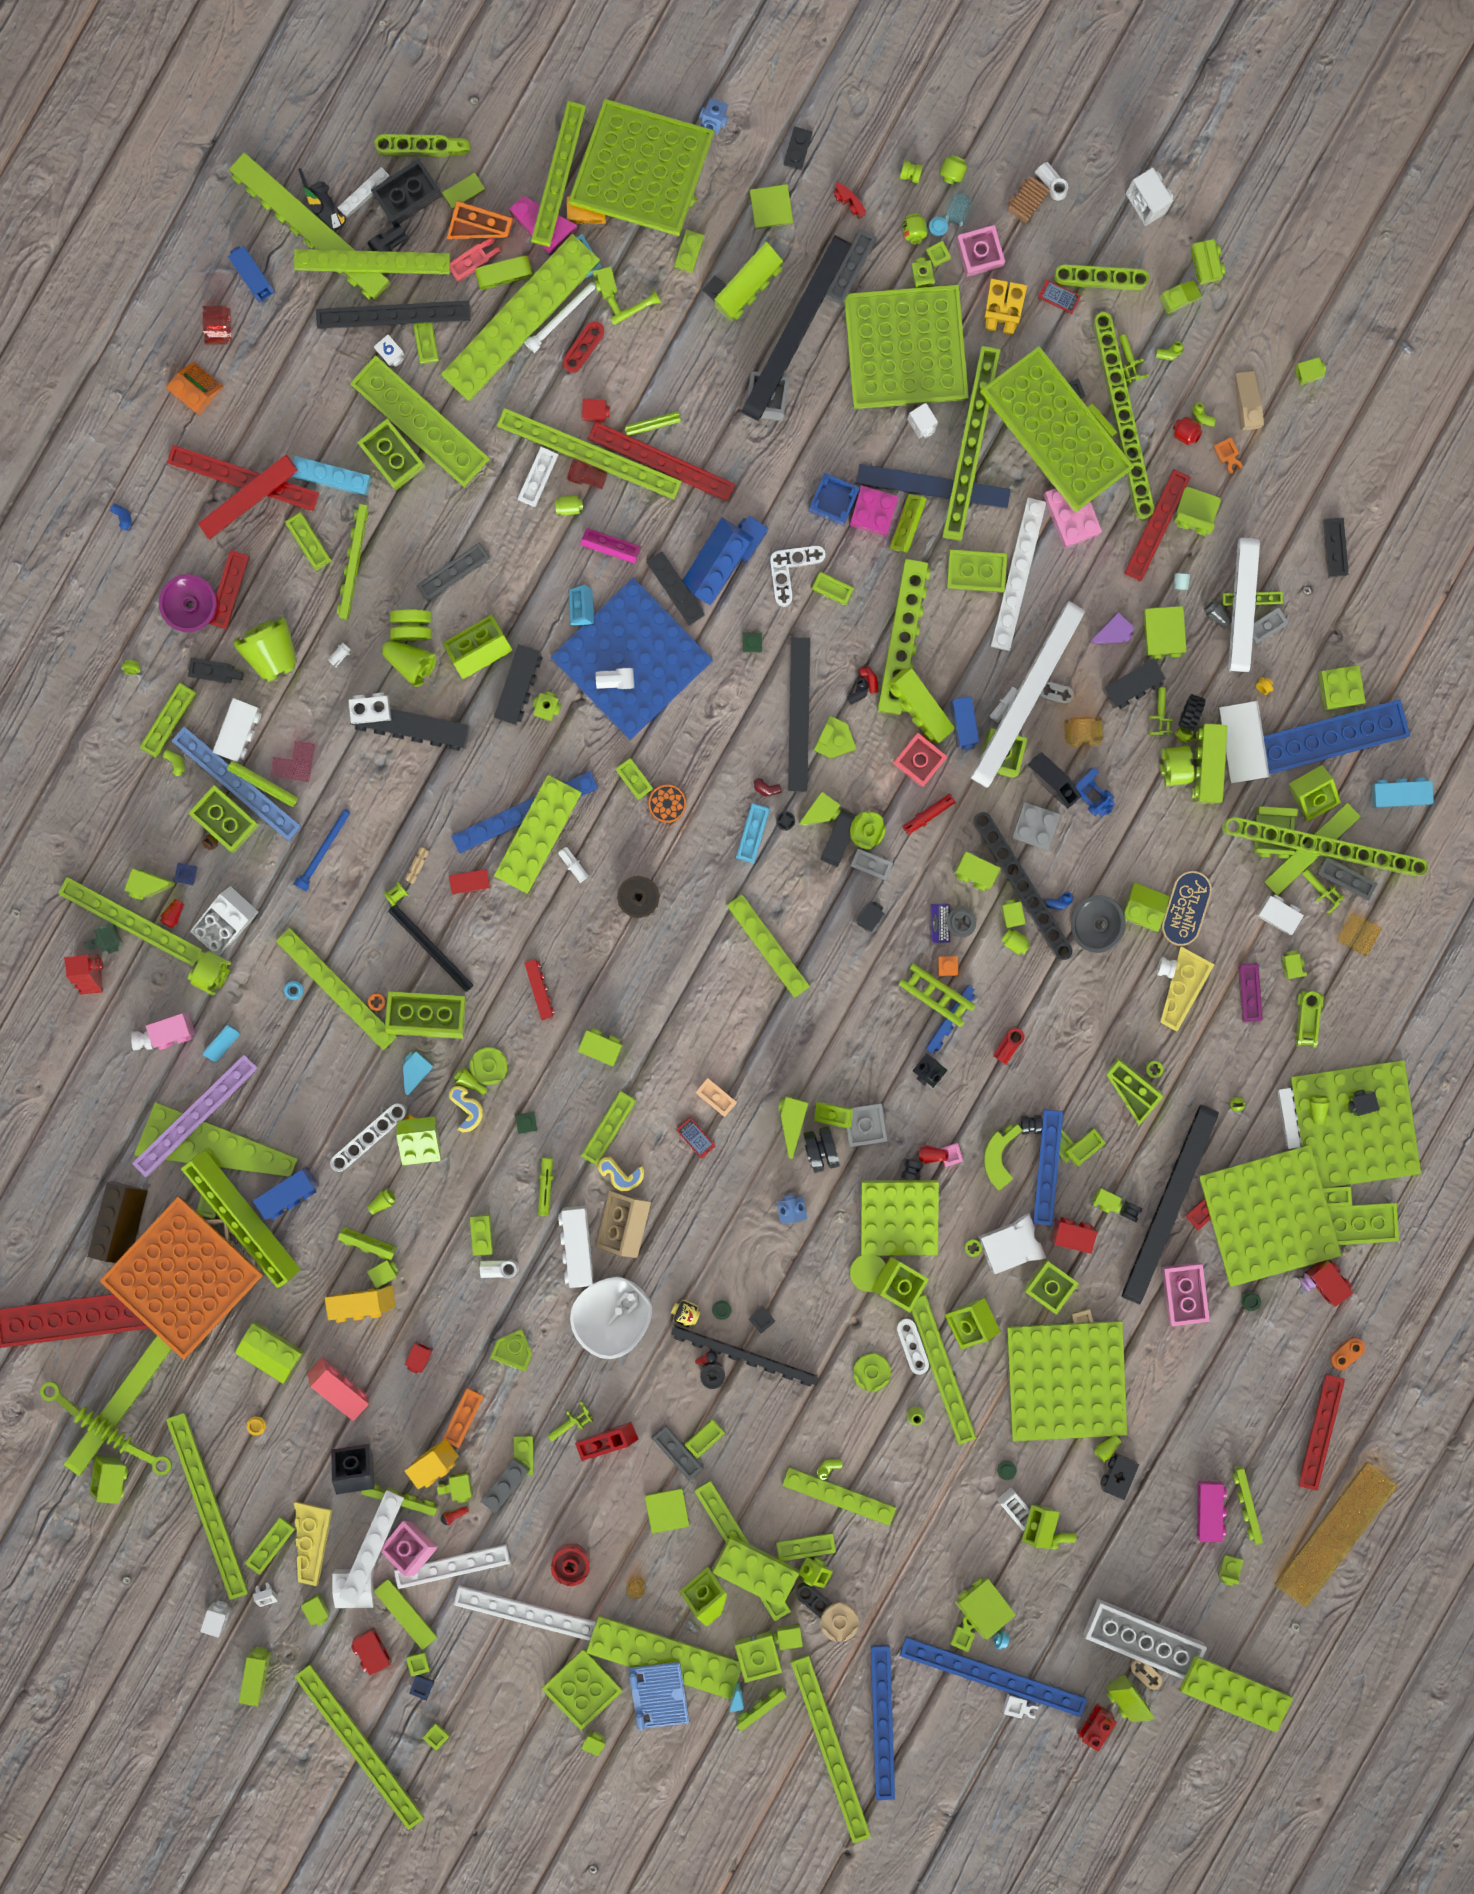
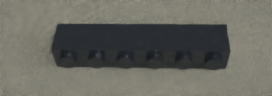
[351,704,470,751]

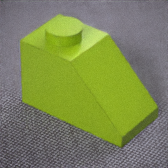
[1159,280,1202,315]
[799,792,841,826]

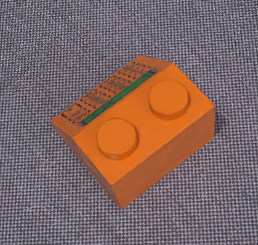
[165,361,224,416]

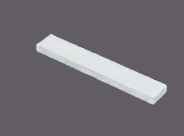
[394,1544,511,1589]

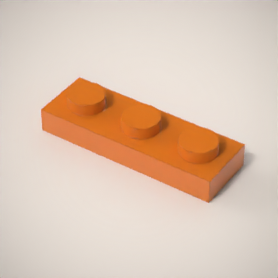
[442,1387,485,1448]

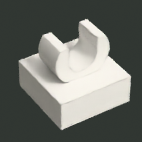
[253,1582,278,1607]

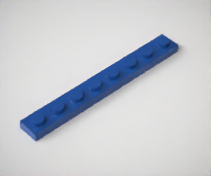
[451,771,599,853]
[871,1645,895,1800]

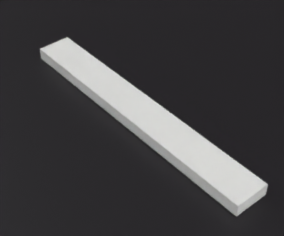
[454,1585,596,1641]

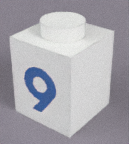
[374,335,405,368]

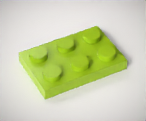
[947,550,1007,593]

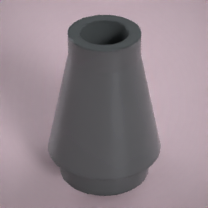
[1204,600,1232,628]

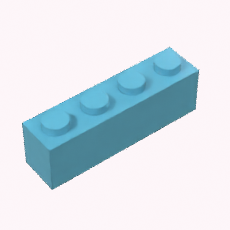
[292,456,372,497]

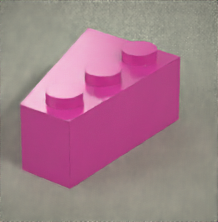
[509,196,578,256]

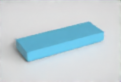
[736,803,770,863]

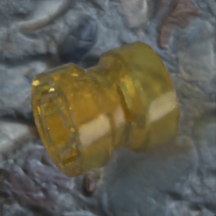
[626,1576,646,1599]

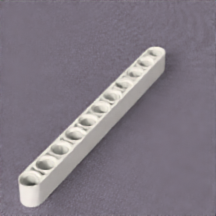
[970,601,1085,788]

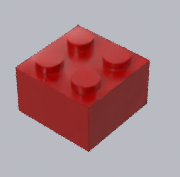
[1050,1217,1097,1254]
[1305,1260,1353,1307]

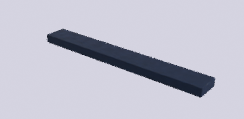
[856,464,1011,509]

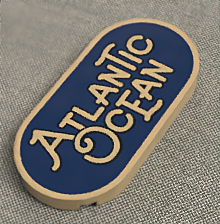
[1161,871,1212,946]

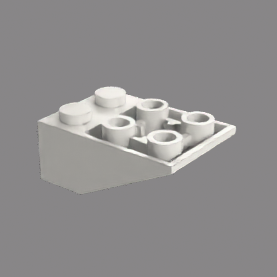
[190,886,258,956]

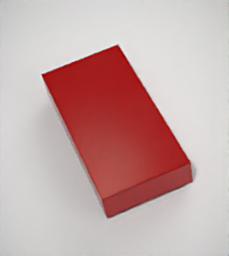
[449,869,490,895]

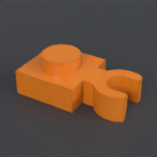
[1213,437,1243,474]

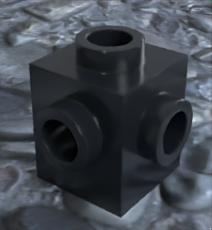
[913,1053,948,1088]

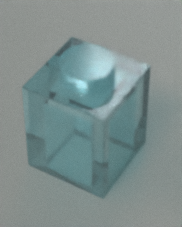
[945,194,972,226]

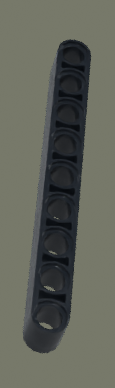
[973,812,1072,960]

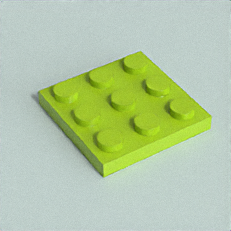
[542,1648,623,1730]

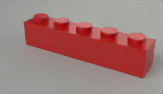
[524,959,555,1020]

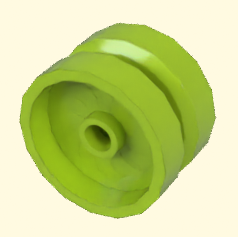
[389,609,432,641]

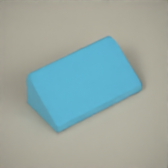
[569,585,594,625]
[202,1025,240,1062]
[729,1681,744,1712]

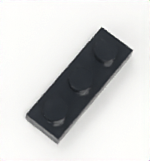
[1323,518,1349,577]

